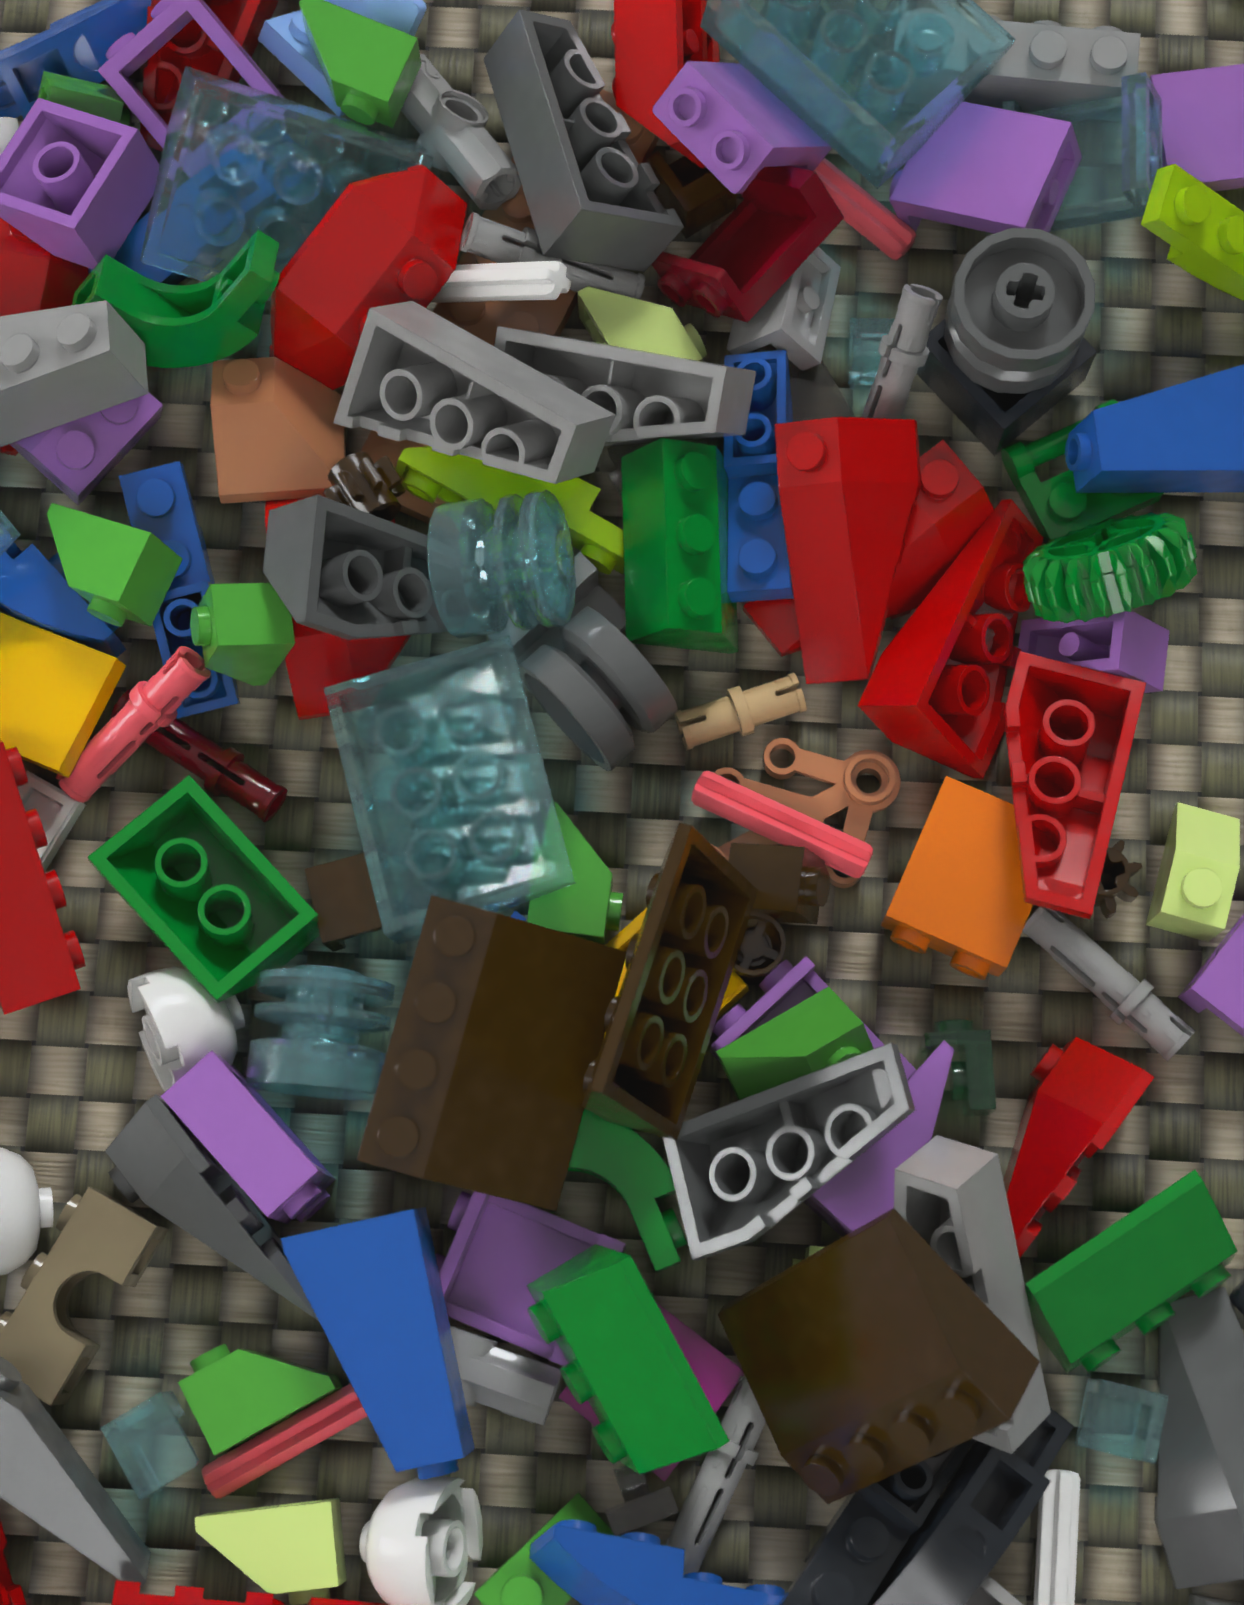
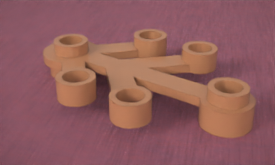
[713,738,901,888]

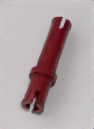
[110,688,288,822]

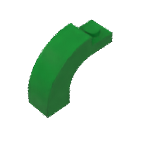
[72,230,280,368]
[567,1109,687,1273]

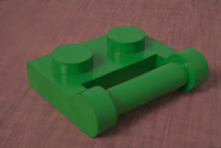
[1001,399,1163,544]

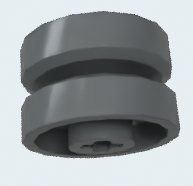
[944,228,1095,394]
[517,606,678,771]

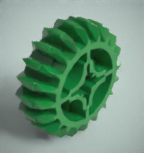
[1023,512,1198,623]

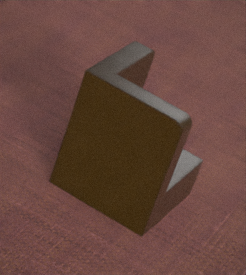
[647,152,737,239]
[304,852,386,952]

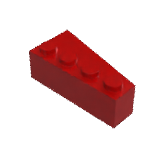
[0,739,86,1015]

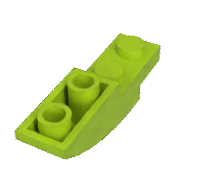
[1141,164,1244,301]
[395,446,624,575]

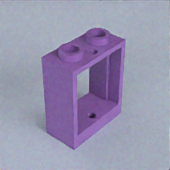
[98,0,296,179]
[160,1050,336,1224]

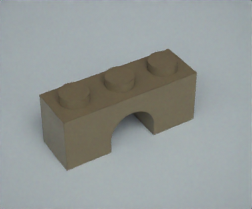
[0,1187,169,1406]

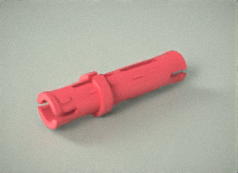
[56,646,211,803]

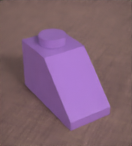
[1018,611,1170,693]

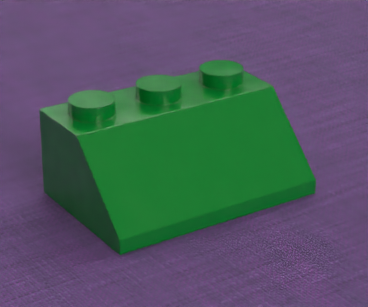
[621,437,739,654]
[87,775,320,1003]
[1025,1170,1238,1374]
[526,1244,730,1474]

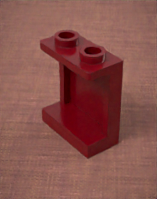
[651,166,844,323]

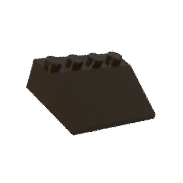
[581,823,758,1141]
[357,895,626,1211]
[717,1208,1040,1504]

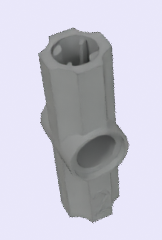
[401,54,521,210]
[450,1325,561,1425]

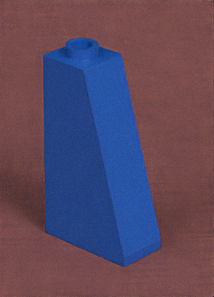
[1065,364,1244,493]
[281,1207,475,1480]

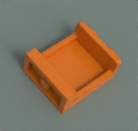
[881,776,1033,980]

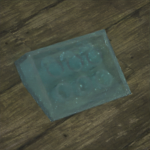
[700,0,1016,189]
[140,66,434,301]
[324,635,575,945]

